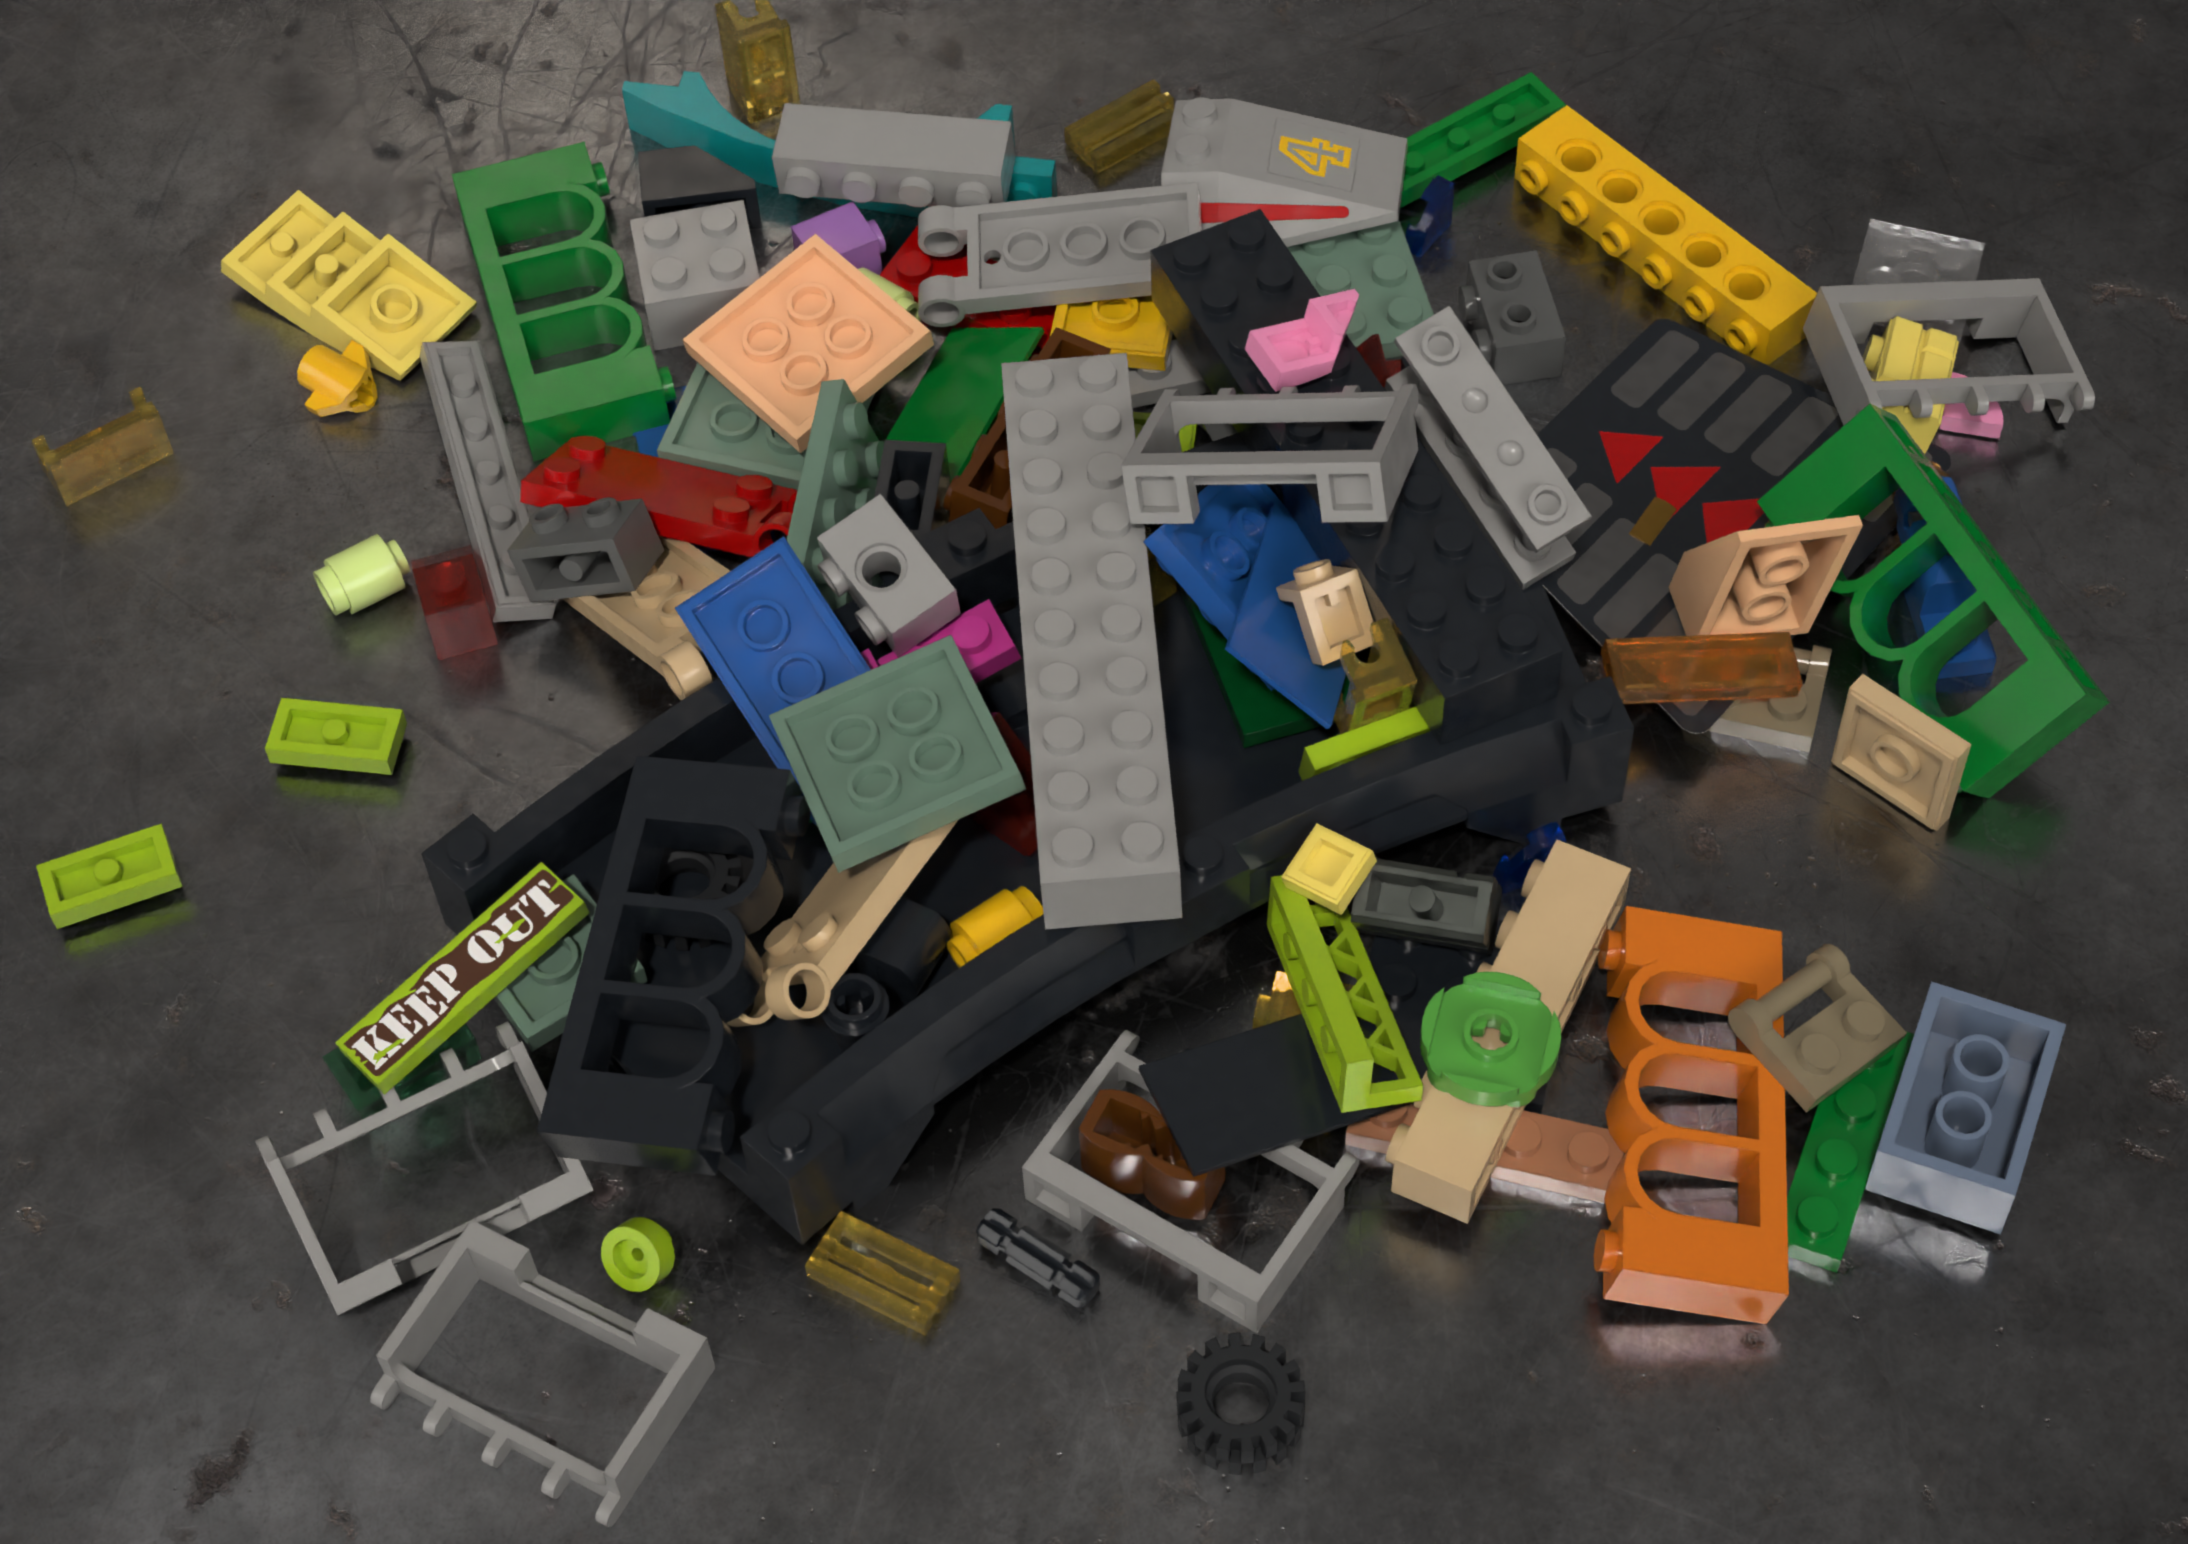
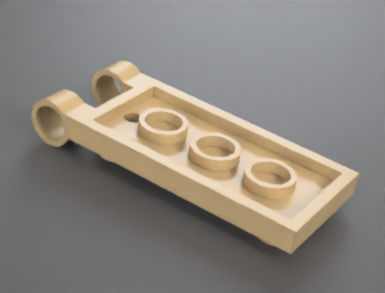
[563,535,730,700]
[727,819,959,1027]

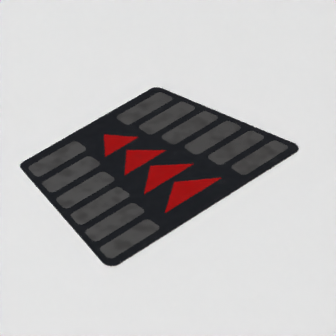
[1537,318,1951,733]

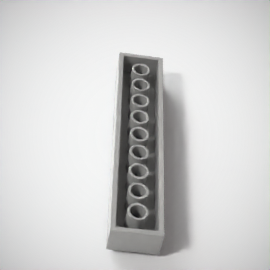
[1001,353,1182,930]

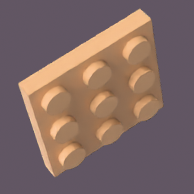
[682,234,934,453]

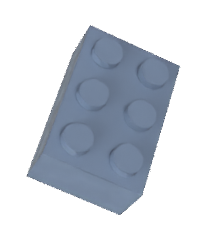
[1865,981,2066,1235]

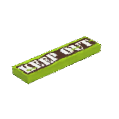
[335,862,590,1095]

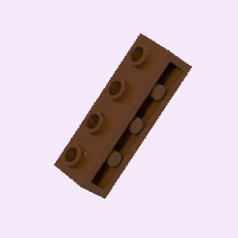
[943,327,1111,529]

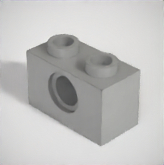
[817,494,961,657]

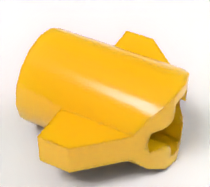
[297,340,378,417]

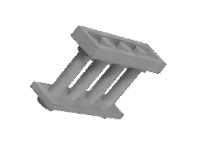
[1385,306,1592,590]

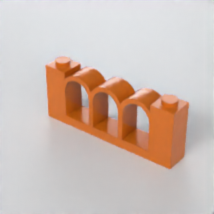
[1594,906,1789,1325]

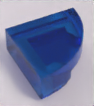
[1405,175,1455,258]
[1493,821,1566,894]

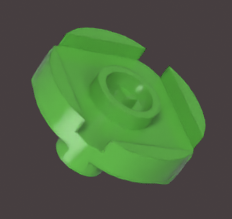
[1420,972,1561,1107]

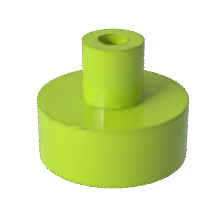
[601,1217,675,1292]

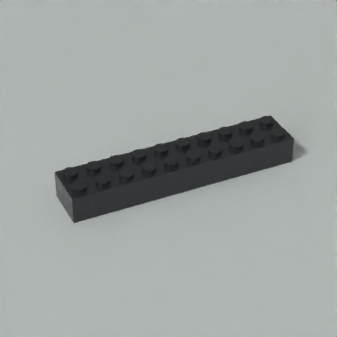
[1150,209,1563,745]

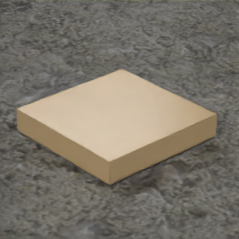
[1831,674,1972,831]

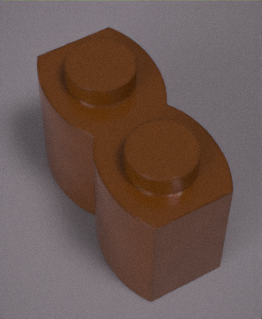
[1079,1089,1225,1220]

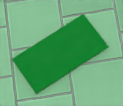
[884,327,1045,482]

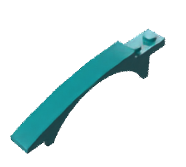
[622,71,1057,218]

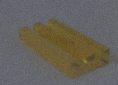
[1064,79,1175,174]
[805,1211,961,1336]

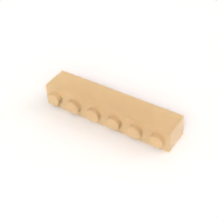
[1385,840,1631,1224]

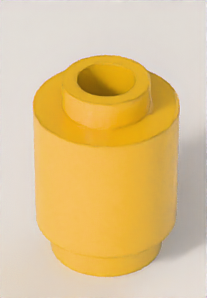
[947,886,1044,968]

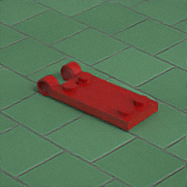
[520,436,798,557]

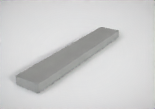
[420,341,556,622]

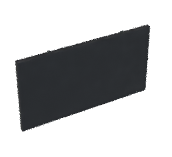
[1138,1013,1414,1177]

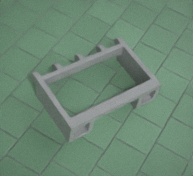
[1803,278,2095,426]
[1121,384,1418,524]
[255,1021,594,1316]
[1022,1030,1360,1333]
[370,1220,715,1528]

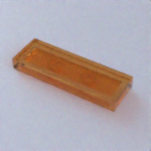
[1601,632,1803,704]

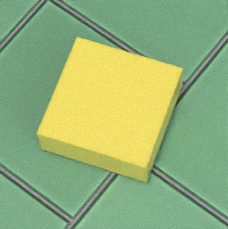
[1281,823,1377,915]

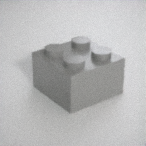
[629,200,760,351]

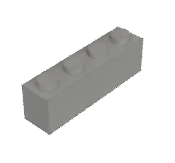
[772,103,1015,207]

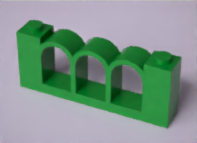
[451,142,677,462]
[1757,403,2110,799]

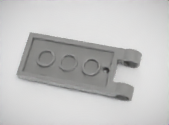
[918,182,1202,327]

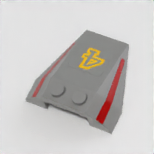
[1161,97,1408,247]

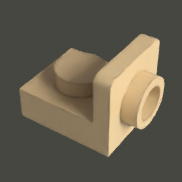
[1276,559,1380,666]

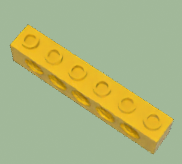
[1514,105,1817,365]

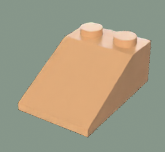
[1668,515,1863,650]

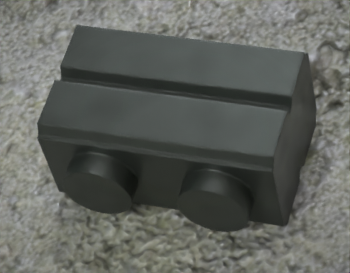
[1351,858,1503,954]

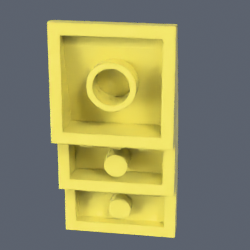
[221,190,477,381]

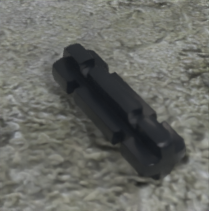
[976,1208,1100,1308]

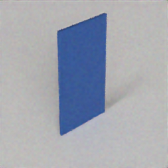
[1225,504,1351,729]

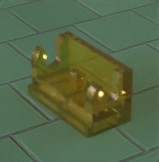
[715,0,800,124]
[31,387,174,506]
[1334,617,1417,735]

